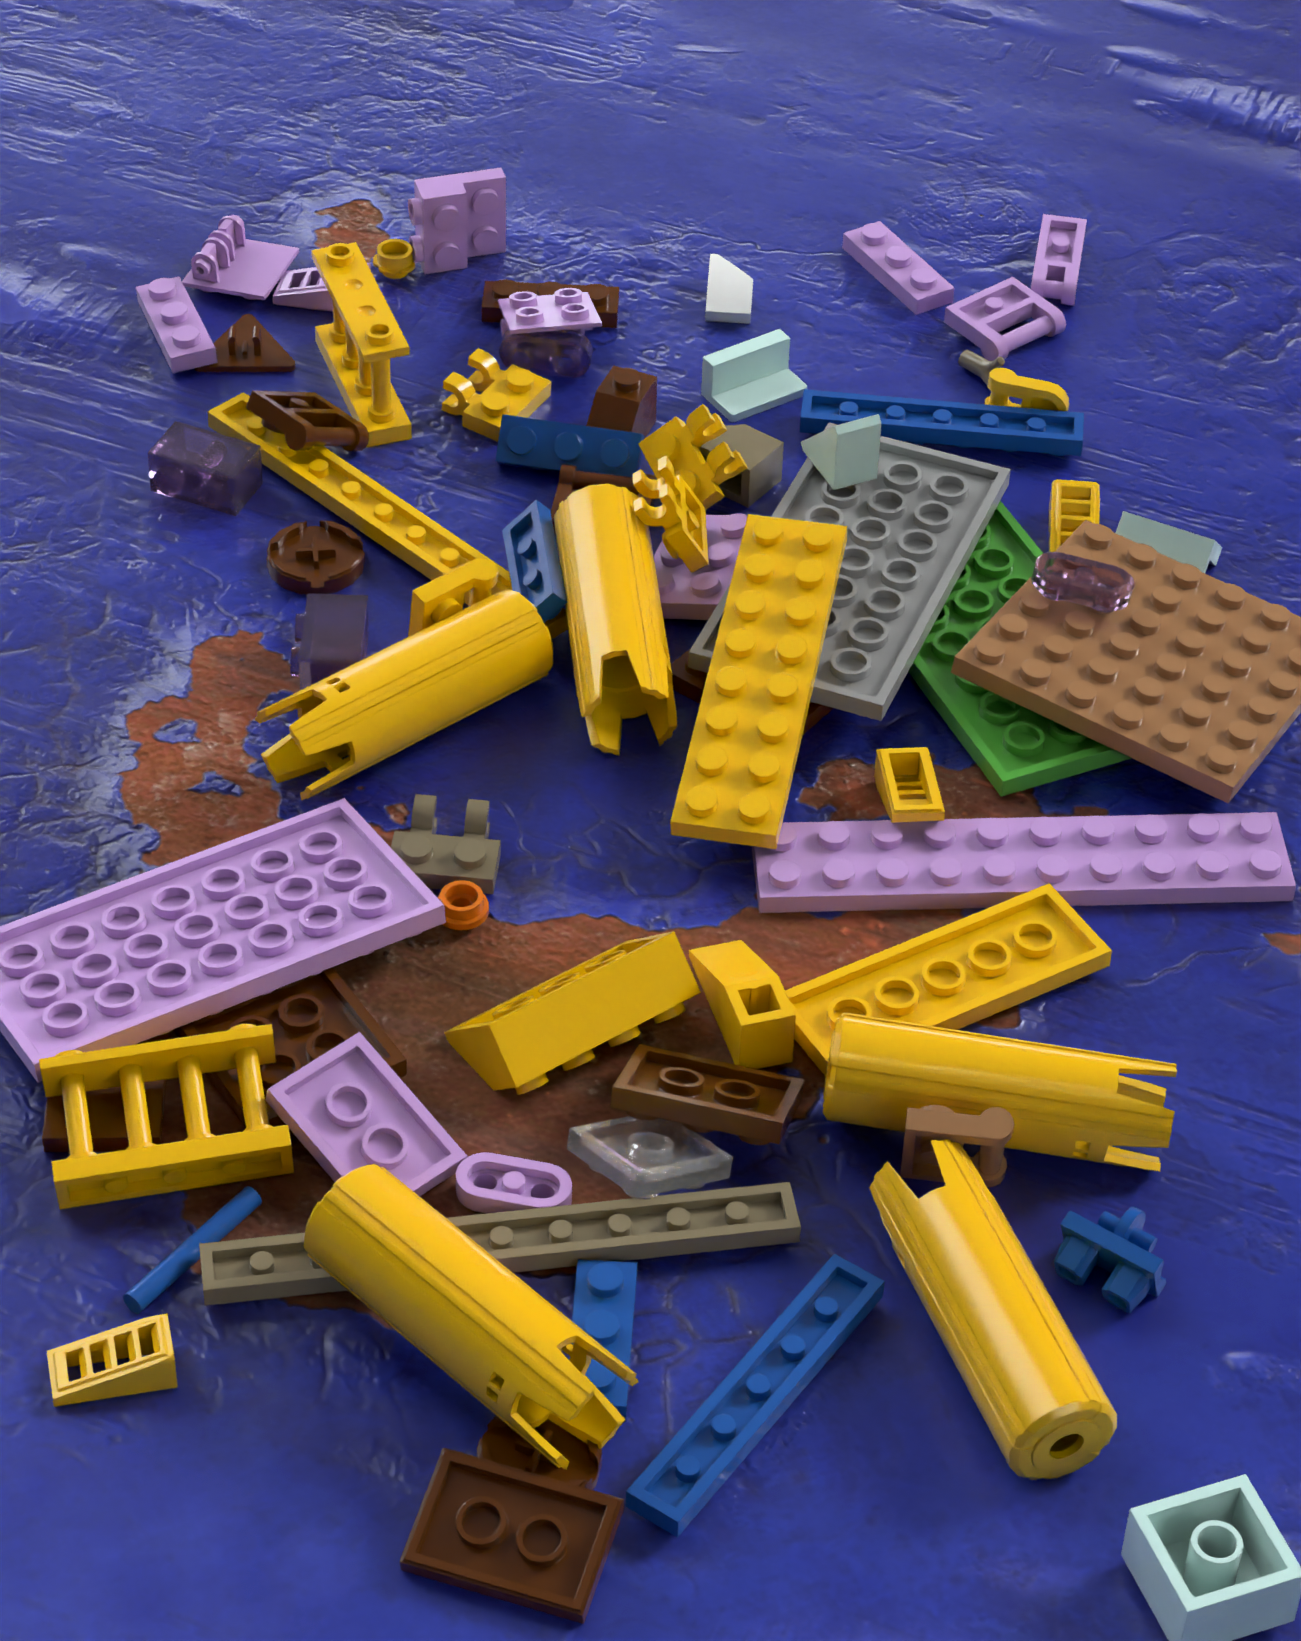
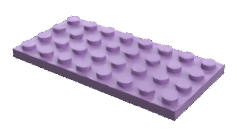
[0,798,446,1082]

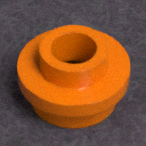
[437,880,489,930]

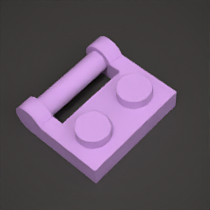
[944,277,1066,361]

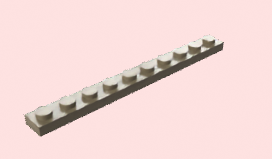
[199,1182,801,1306]

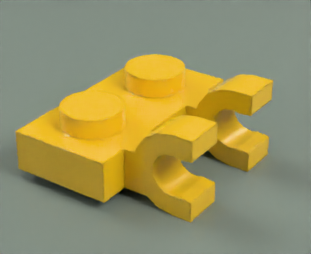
[442,348,552,442]
[638,404,748,510]
[633,456,709,573]

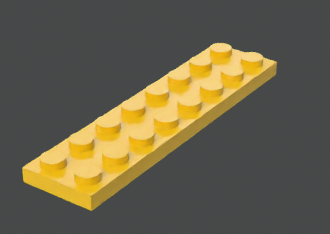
[670,514,847,849]

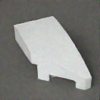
[705,254,753,324]

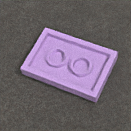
[654,513,747,620]
[266,1032,467,1196]

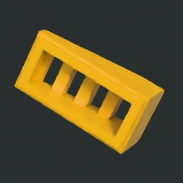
[1049,479,1100,557]
[874,747,945,823]
[47,1314,178,1407]

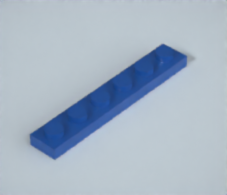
[799,389,1084,456]
[625,1254,885,1538]

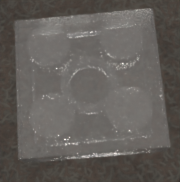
[567,1116,733,1199]

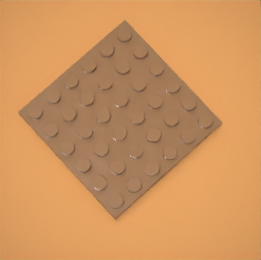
[951,520,1301,803]

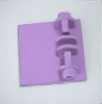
[182,215,299,300]
[498,288,602,341]

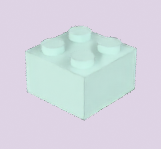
[1121,1474,1301,1641]

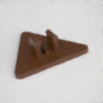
[194,314,296,372]

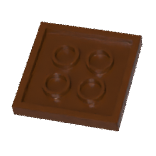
[175,967,407,1127]

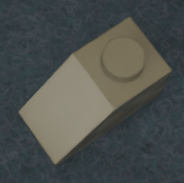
[699,424,784,508]

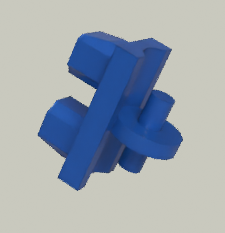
[1054,1206,1166,1313]

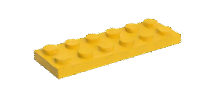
[785,883,1112,1076]

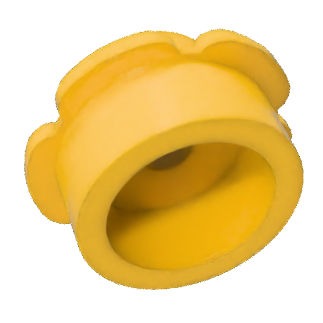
[373,239,415,279]

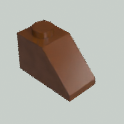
[586,366,657,439]

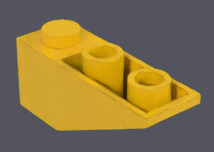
[689,940,796,1069]

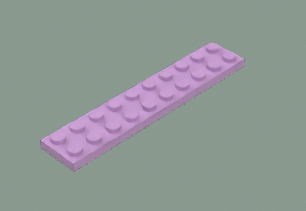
[752,812,1296,913]

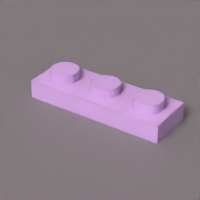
[842,221,954,315]
[136,277,218,374]

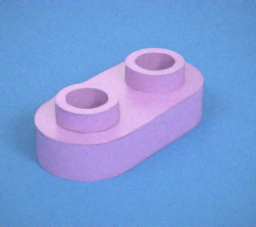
[456,1152,572,1213]

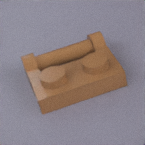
[900,1105,1014,1187]

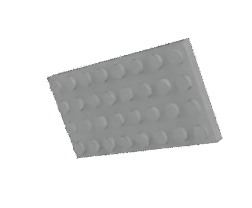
[688,423,1011,721]

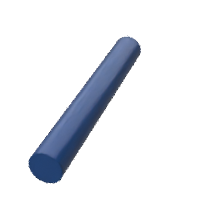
[123,1186,262,1314]

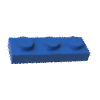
[495,414,645,477]
[502,500,568,623]
[568,1259,637,1422]

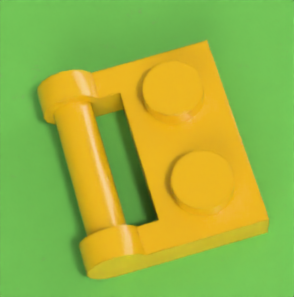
[408,558,498,637]

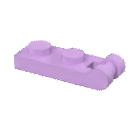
[1031,214,1087,306]

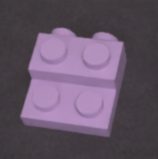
[408,168,506,274]

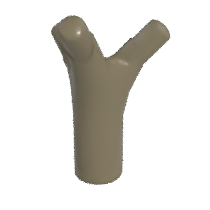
[958,350,1005,386]

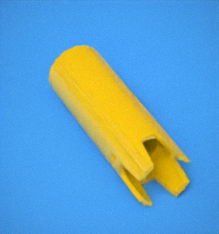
[554,484,677,756]
[255,589,554,800]
[823,1013,1177,1172]
[869,1139,1117,1480]
[304,1164,639,1470]

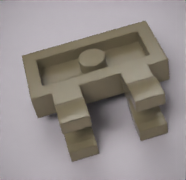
[391,794,501,894]

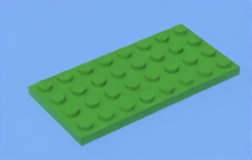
[908,501,1132,797]

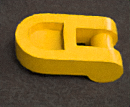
[984,368,1069,411]

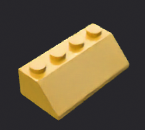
[444,931,701,1095]

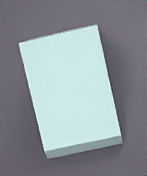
[801,414,881,490]

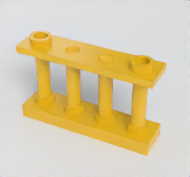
[311,242,412,447]
[39,1024,294,1209]

